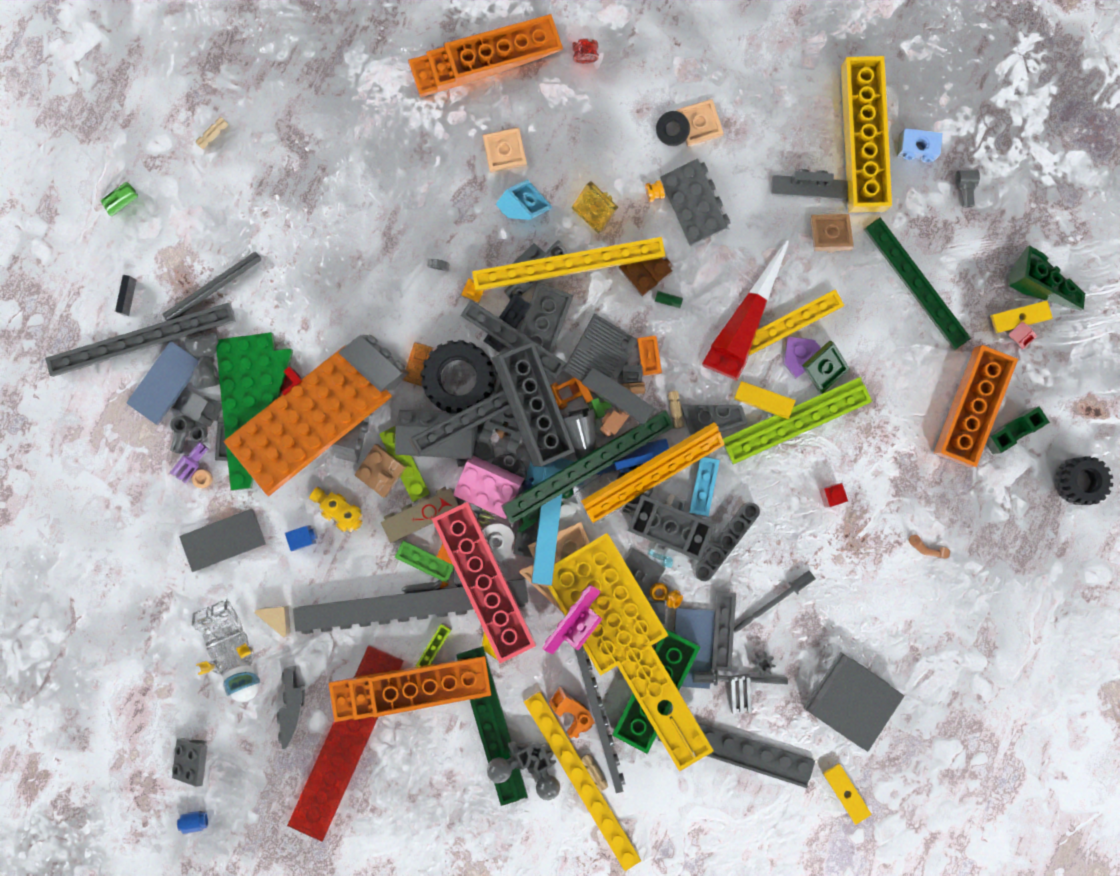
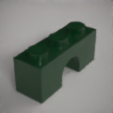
[986,406,1050,454]

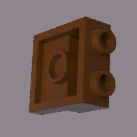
[619,258,673,297]

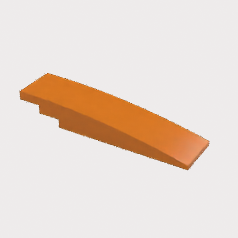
[408,14,563,97]
[329,656,491,722]

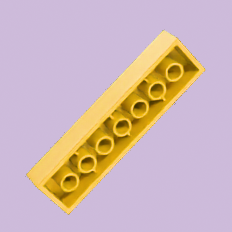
[841,56,892,213]

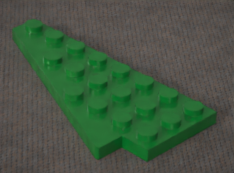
[216,332,293,491]

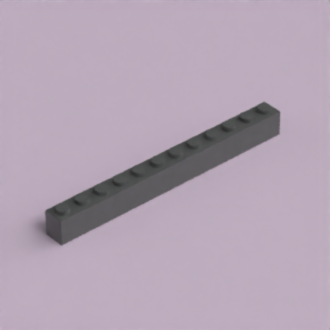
[293,578,528,634]

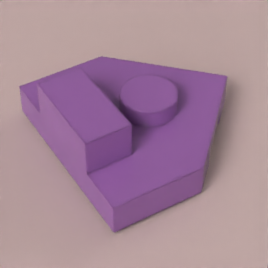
[784,337,821,379]

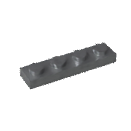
[711,591,736,671]

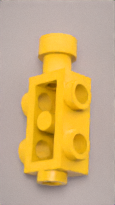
[309,486,363,533]

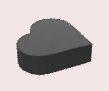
[426,259,450,271]

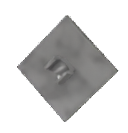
[625,548,666,598]

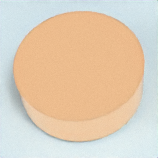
[192,469,213,488]

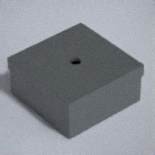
[804,652,905,752]

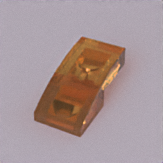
[403,342,433,386]

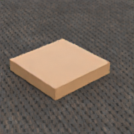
[676,99,724,147]
[482,127,527,173]

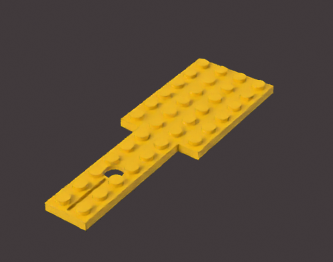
[547,533,714,772]

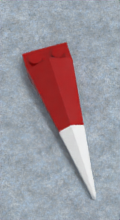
[702,240,789,381]

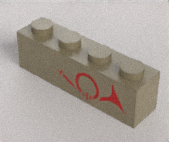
[380,487,460,543]

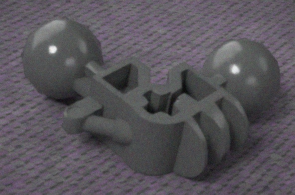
[487,741,561,801]

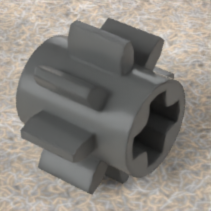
[750,651,776,677]

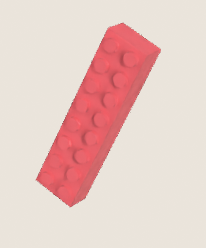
[432,502,536,663]

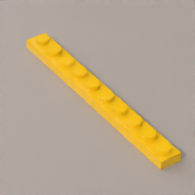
[472,237,665,291]
[523,691,641,871]

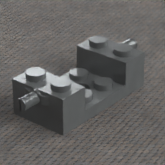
[623,495,723,561]

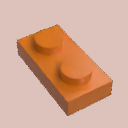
[637,335,662,377]

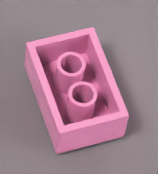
[453,456,524,519]

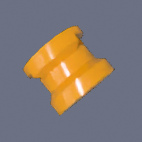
[645,180,665,202]

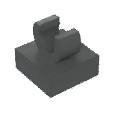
[622,361,643,383]

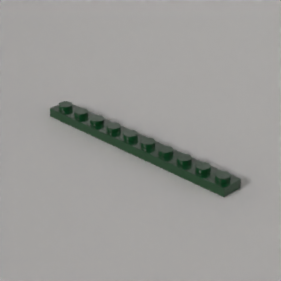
[501,410,674,524]

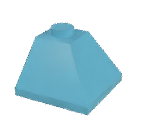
[496,179,552,220]

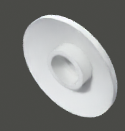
[482,523,515,561]

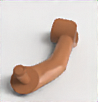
[909,535,950,559]

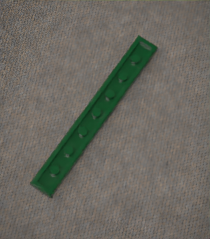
[864,217,971,350]

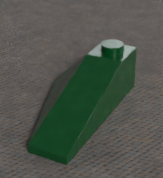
[1008,245,1086,311]

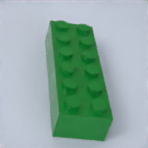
[612,628,701,754]

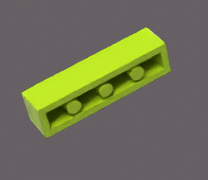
[416,623,452,667]

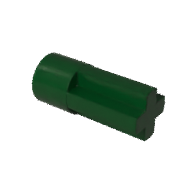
[654,291,683,309]

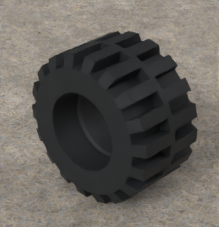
[1055,456,1113,505]

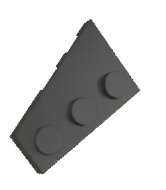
[681,404,748,436]

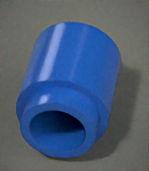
[177,811,208,834]

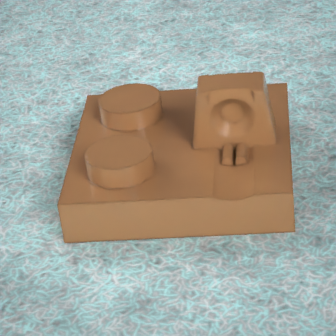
[810,214,854,253]
[354,444,407,498]

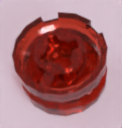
[572,39,599,64]

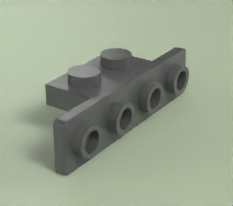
[771,169,848,200]
[504,240,567,300]

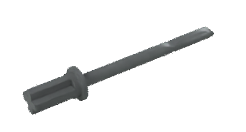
[734,570,816,632]
[692,670,788,686]

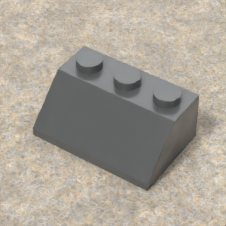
[339,334,409,392]

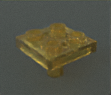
[571,181,618,234]

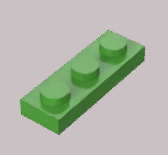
[394,540,454,583]

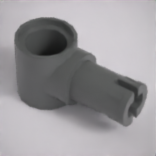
[955,169,980,208]
[170,415,195,453]

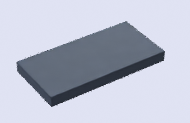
[126,341,199,425]
[674,608,715,689]

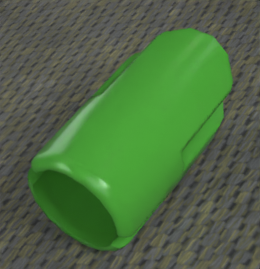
[100,182,138,216]

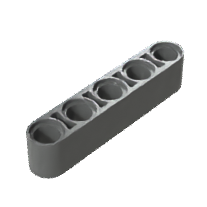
[693,503,760,582]

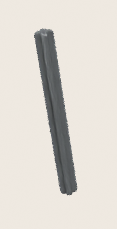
[163,252,262,321]

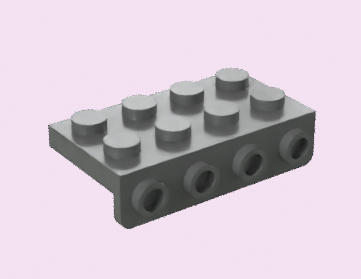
[660,158,731,246]

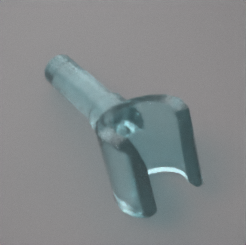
[648,550,673,568]

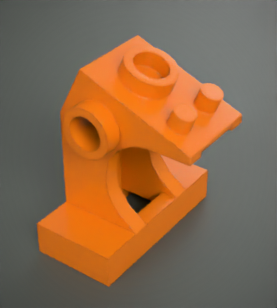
[550,376,593,411]
[549,686,595,738]

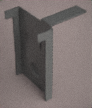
[172,388,213,427]

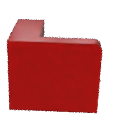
[282,366,302,396]

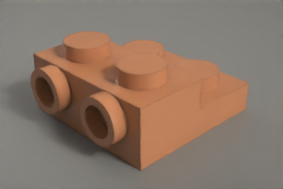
[599,410,629,438]

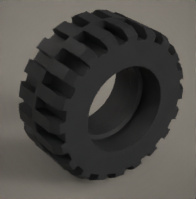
[421,340,496,413]

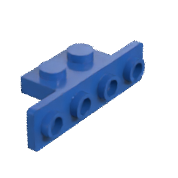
[597,438,669,475]

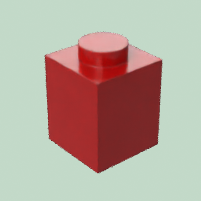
[819,483,848,507]

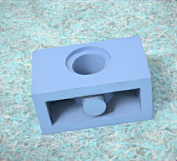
[897,128,943,162]

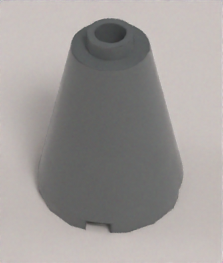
[561,408,596,460]

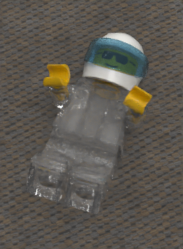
[192,598,260,702]

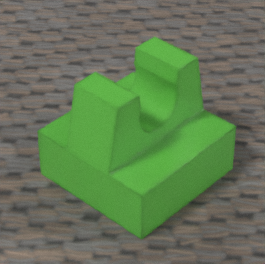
[588,398,612,421]

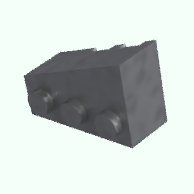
[332,412,374,463]

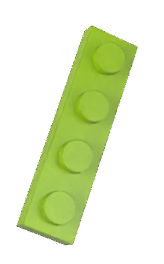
[379,425,431,502]

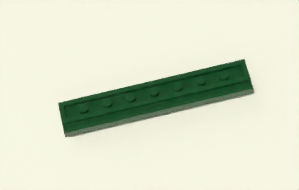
[456,646,528,806]

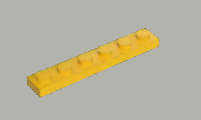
[749,289,845,356]

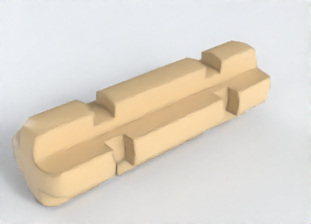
[195,117,228,149]
[668,391,684,429]
[581,754,608,791]

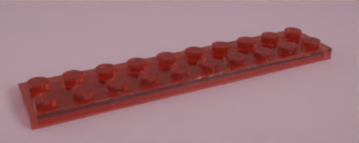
[287,645,404,842]

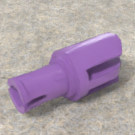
[170,442,209,484]

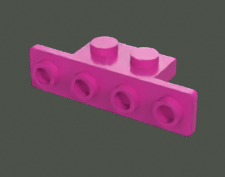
[542,585,602,654]

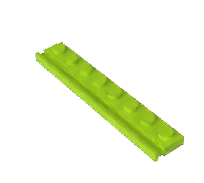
[723,377,872,465]

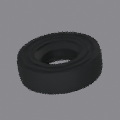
[656,111,690,146]

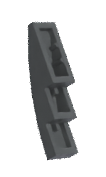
[582,368,655,425]

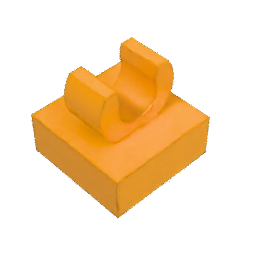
[461,278,485,303]

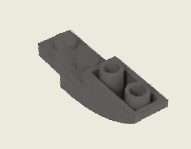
[277,666,305,749]

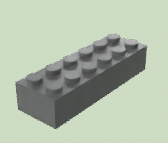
[492,342,575,467]

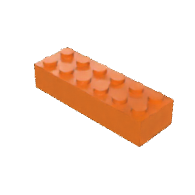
[933,345,1018,468]

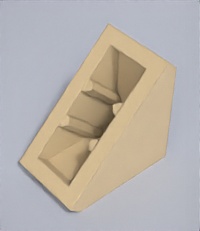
[254,605,291,638]

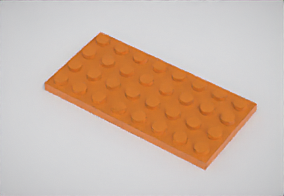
[223,345,392,497]

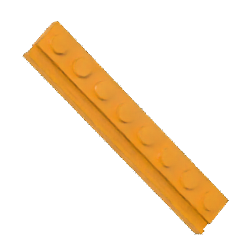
[581,422,725,523]

